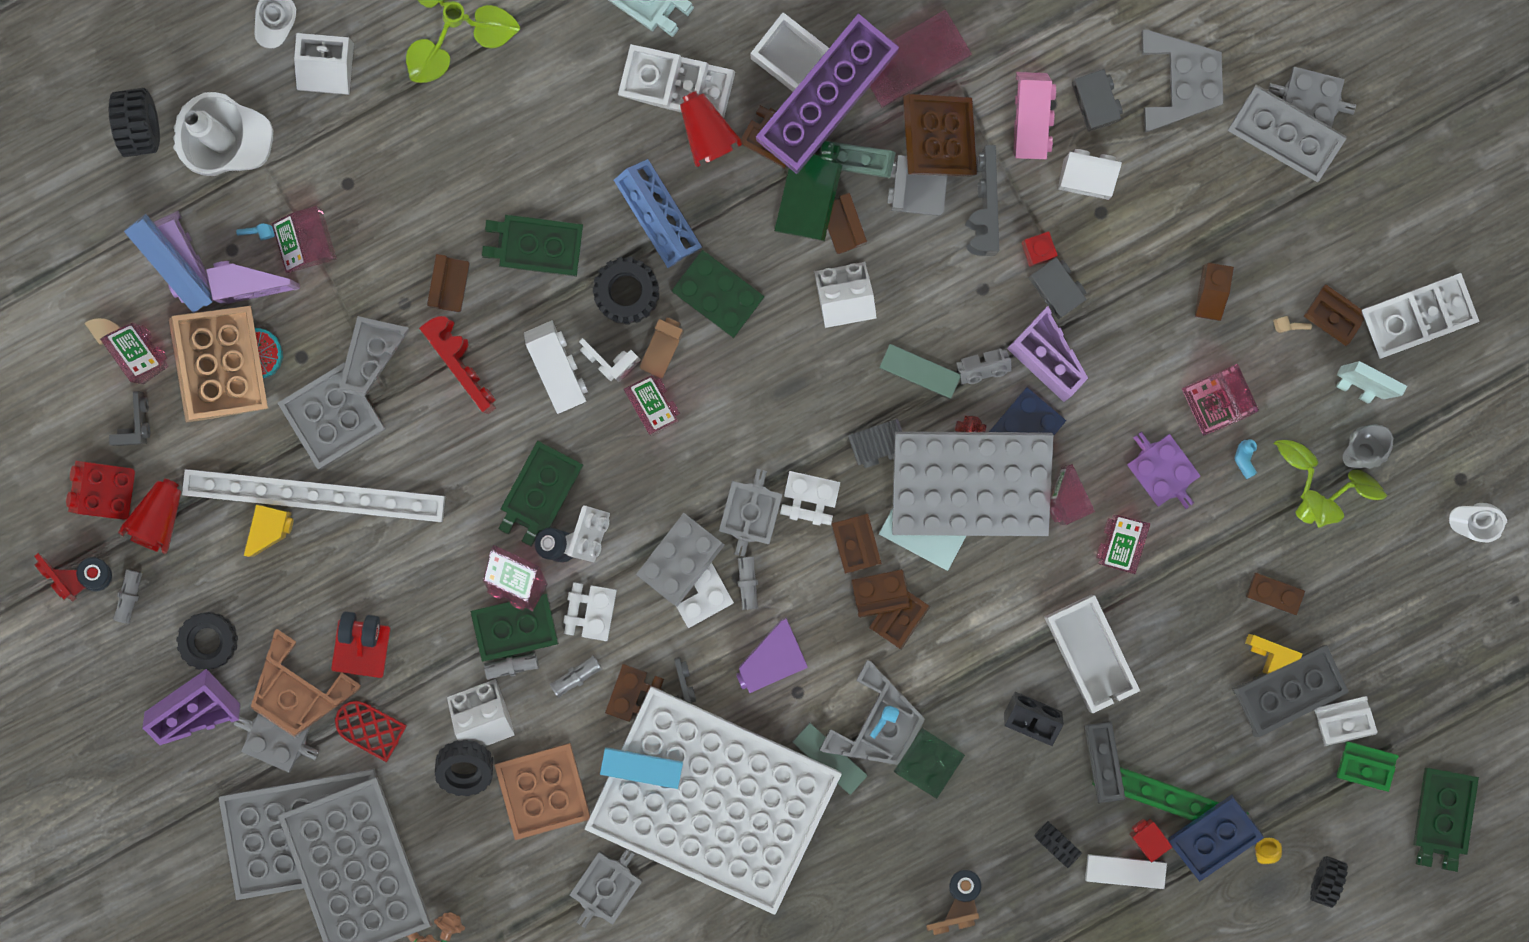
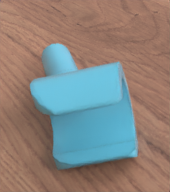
[236,223,275,240]
[870,706,899,739]

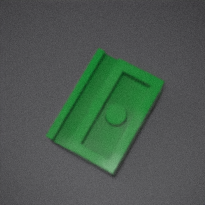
[1336,741,1399,792]

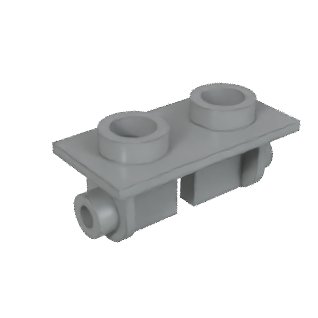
[956,348,1012,385]

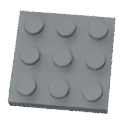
[278,362,386,470]

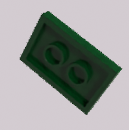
[671,250,765,339]
[470,593,559,662]

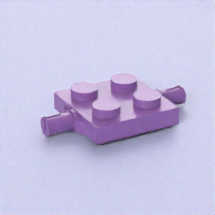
[1127,431,1200,509]

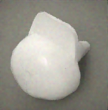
[173,92,273,176]

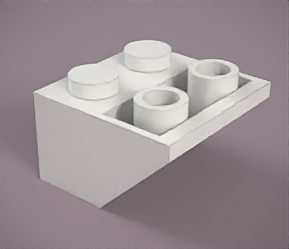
[294,33,354,95]
[1058,149,1122,200]
[814,262,877,328]
[447,679,515,746]

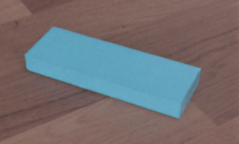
[600,747,683,789]

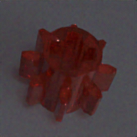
[955,416,987,432]

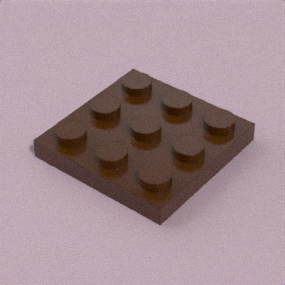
[903,94,977,177]

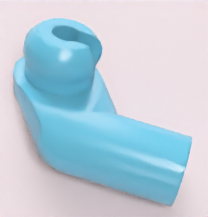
[1234,439,1257,479]

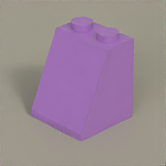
[736,617,808,693]

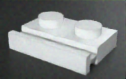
[1314,696,1378,746]

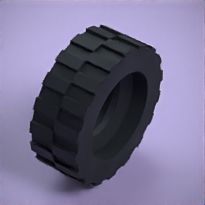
[176,612,238,670]
[435,740,494,796]

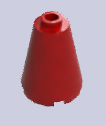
[680,91,743,167]
[118,478,181,554]

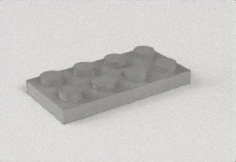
[1228,84,1347,182]

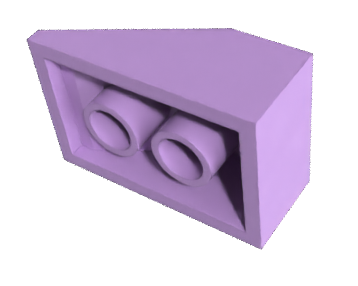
[206,261,300,305]

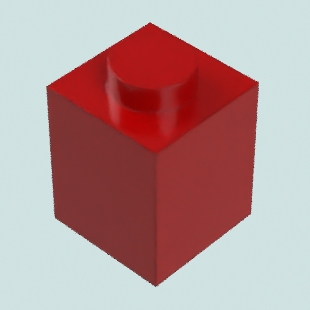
[1021,231,1058,267]
[1129,819,1172,863]

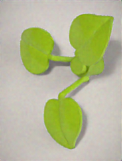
[406,0,520,83]
[1273,440,1388,528]

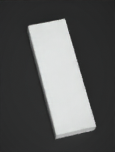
[1085,854,1167,889]

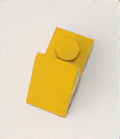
[1245,634,1302,674]

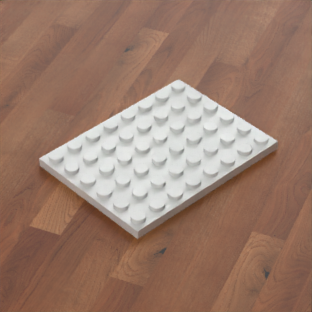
[585,686,842,915]

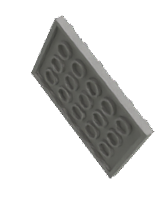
[892,431,1053,536]
[219,769,376,900]
[278,777,432,942]

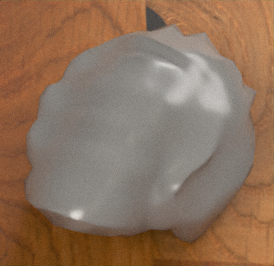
[1343,424,1394,469]

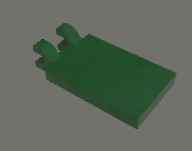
[774,141,843,242]
[482,215,583,277]
[498,440,584,547]
[1413,768,1479,872]

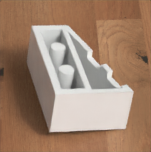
[524,320,588,414]

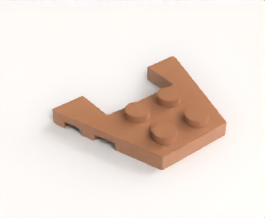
[251,629,361,737]

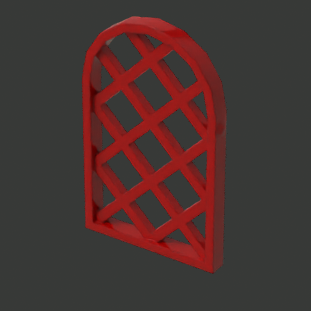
[335,701,407,763]

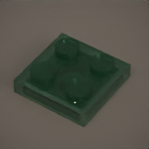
[894,728,965,799]

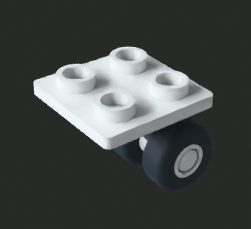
[535,505,610,563]

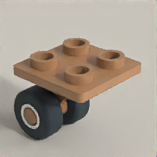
[926,870,981,935]

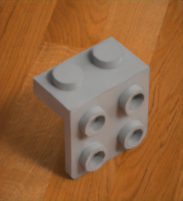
[887,155,947,216]

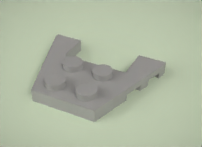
[1141,30,1223,132]
[819,660,925,765]

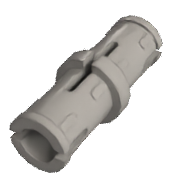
[738,557,758,610]
[113,569,143,624]
[484,652,539,680]
[550,655,602,698]

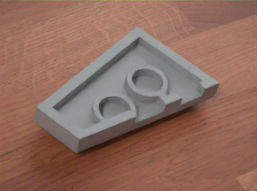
[339,316,409,397]

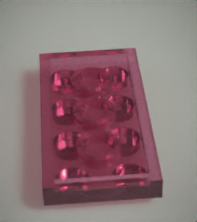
[869,9,972,108]

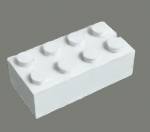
[751,13,829,92]
[1044,595,1140,713]

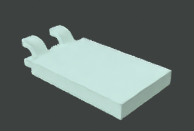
[608,0,694,37]
[1336,361,1407,403]

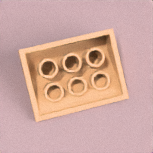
[169,306,268,422]

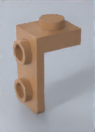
[640,317,684,378]

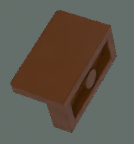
[828,193,867,254]
[427,254,470,312]

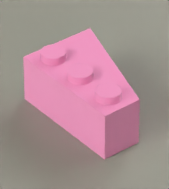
[1013,72,1056,159]

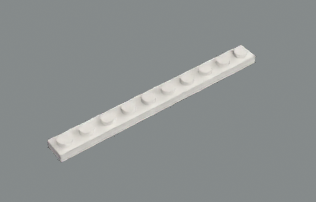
[182,469,445,522]

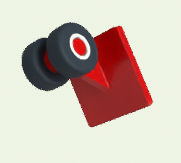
[34,553,112,602]
[331,611,391,678]

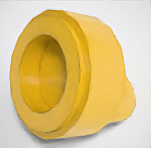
[1255,838,1282,864]

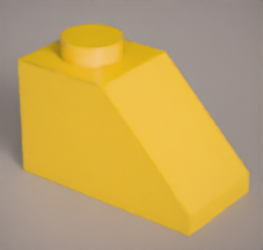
[244,505,294,557]

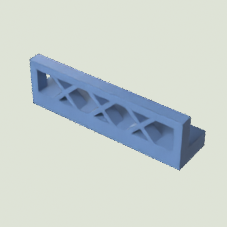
[614,159,702,268]
[124,214,213,313]

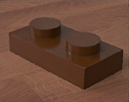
[1246,573,1305,615]

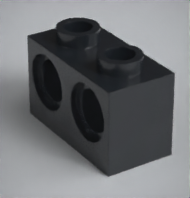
[1004,692,1064,746]

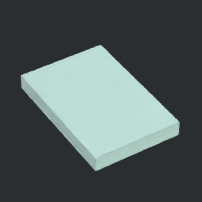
[879,508,966,571]

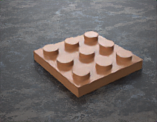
[494,743,590,840]

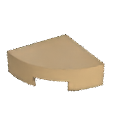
[85,318,122,345]

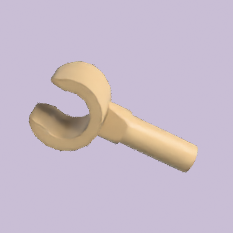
[1273,316,1312,333]

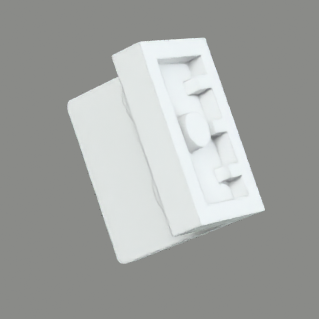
[579,338,641,382]

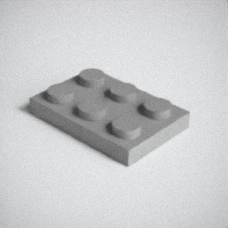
[636,513,725,607]

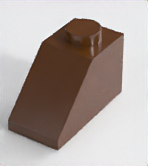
[1195,263,1234,321]

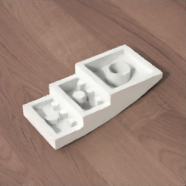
[618,44,735,118]
[1362,273,1479,359]

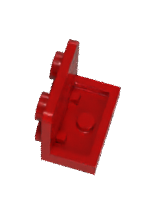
[66,460,135,520]

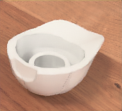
[255,0,296,48]
[1449,503,1507,543]

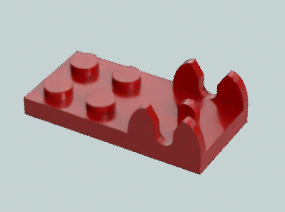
[419,316,496,414]

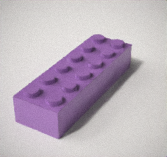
[756,14,899,174]

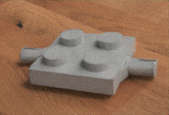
[1267,67,1356,128]
[719,469,783,557]
[234,713,320,772]
[569,848,642,928]

